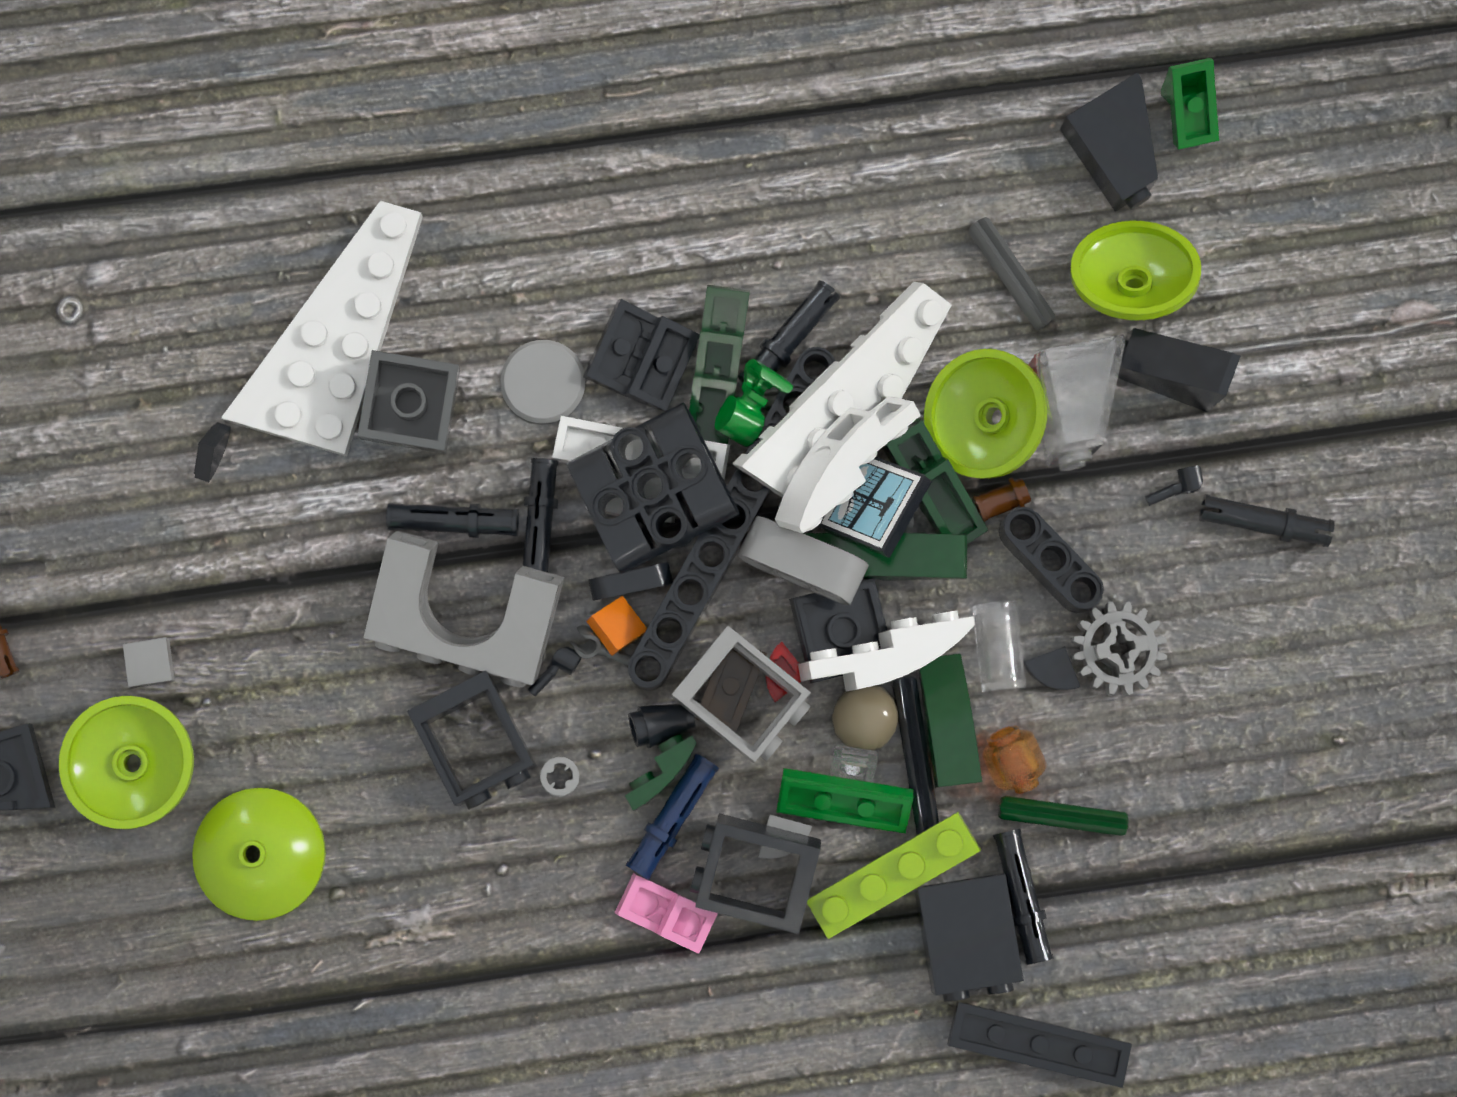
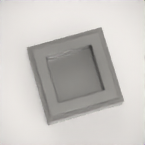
[123,637,175,688]

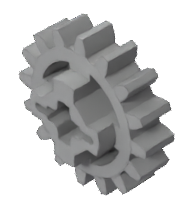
[1070,601,1167,696]

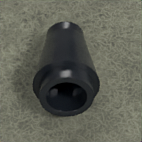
[628,704,696,748]

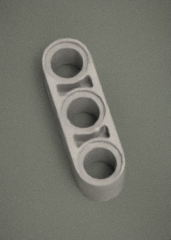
[737,516,869,606]

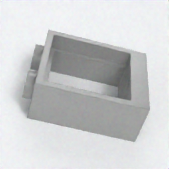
[671,626,811,763]

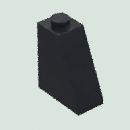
[1060,73,1158,212]
[1110,328,1241,412]

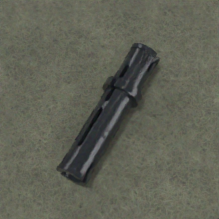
[738,280,840,382]
[523,458,559,572]
[1199,494,1335,547]
[386,503,519,538]
[993,829,1054,965]

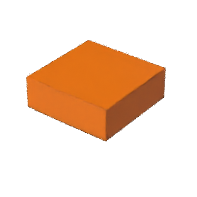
[586,595,647,656]

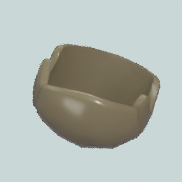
[831,685,899,752]

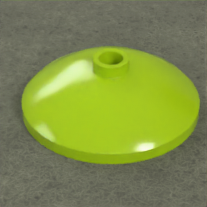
[1070,220,1201,321]
[924,349,1048,479]
[59,696,194,829]
[192,788,326,921]

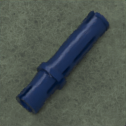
[625,754,719,880]

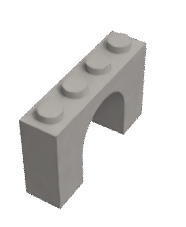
[363,531,564,687]

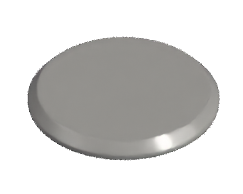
[500,340,586,424]

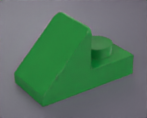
[1161,58,1219,150]

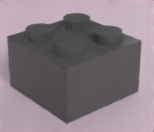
[358,350,460,454]

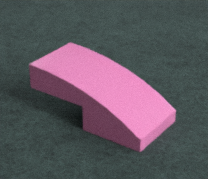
[615,873,718,954]

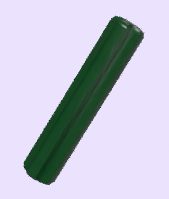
[998,796,1129,836]

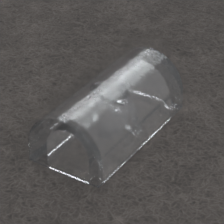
[973,601,1027,693]

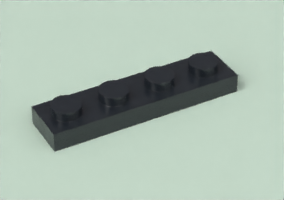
[947,1001,1132,1088]

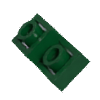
[625,733,697,811]

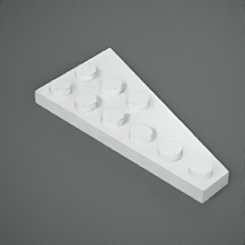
[221,201,423,457]
[732,282,952,498]

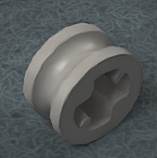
[540,757,579,797]

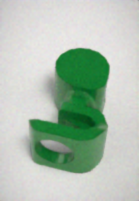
[714,359,793,447]

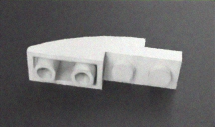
[775,396,921,533]
[798,611,975,692]

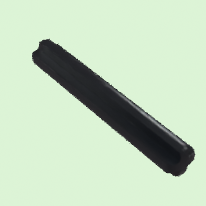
[893,677,939,835]

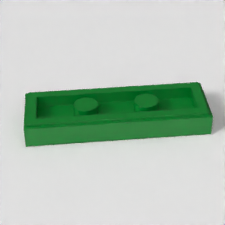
[776,768,914,834]

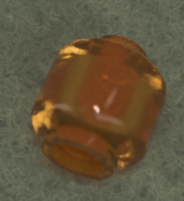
[982,725,1047,794]

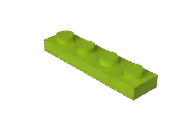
[807,811,981,939]

